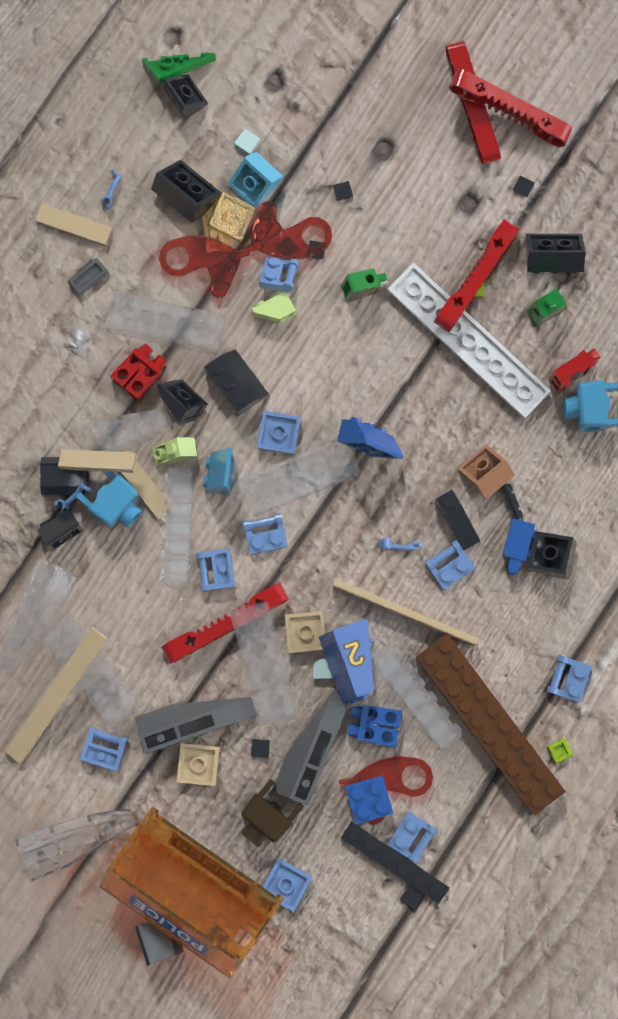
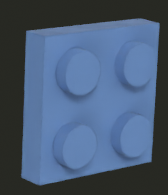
[257,411,301,455]
[260,858,312,912]

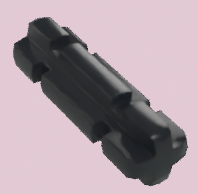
[500,484,523,520]

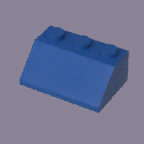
[337,417,403,459]

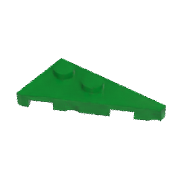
[142,52,216,85]

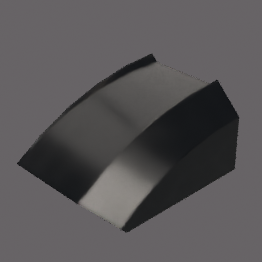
[156,379,208,426]
[40,457,88,497]

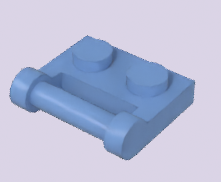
[259,256,299,293]
[243,513,288,555]
[424,540,475,590]
[196,549,235,592]
[546,655,592,703]
[80,726,128,771]
[387,811,438,864]

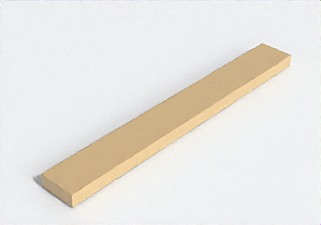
[332,578,479,646]
[5,627,108,764]

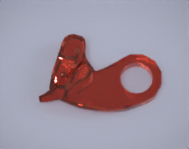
[243,201,332,259]
[159,236,250,298]
[339,756,433,825]

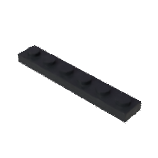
[340,821,450,904]

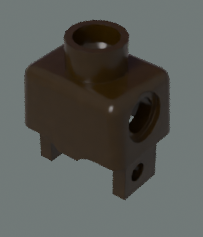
[240,779,304,847]

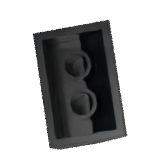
[151,160,221,223]
[525,233,586,274]
[204,349,269,416]

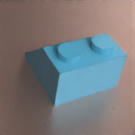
[227,152,283,209]

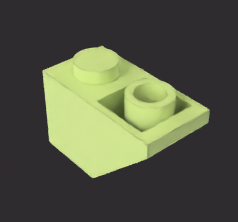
[252,291,296,324]
[152,438,197,466]

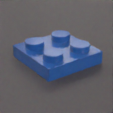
[345,775,394,825]

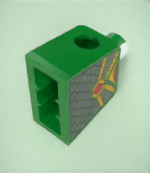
[341,269,388,303]
[527,289,568,327]

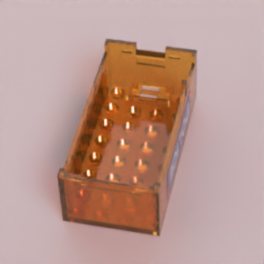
[99,806,284,979]

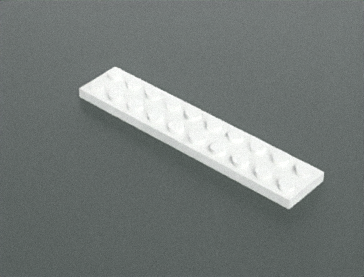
[387,262,551,419]

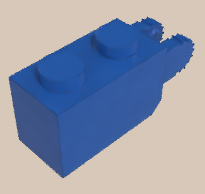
[502,518,537,576]

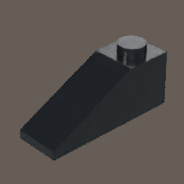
[434,490,480,551]

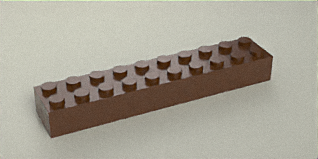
[415,634,566,815]

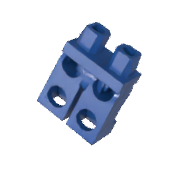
[347,705,402,748]

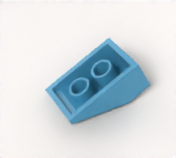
[203,448,234,495]

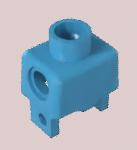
[563,380,618,432]
[76,471,142,528]

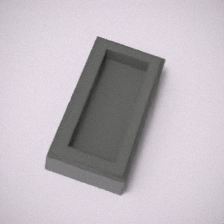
[68,257,109,297]

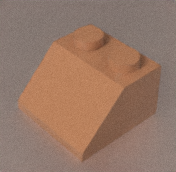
[457,444,515,499]

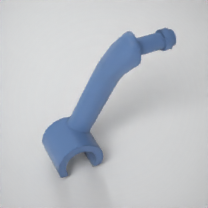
[101,169,122,209]
[55,483,92,511]
[379,538,422,551]

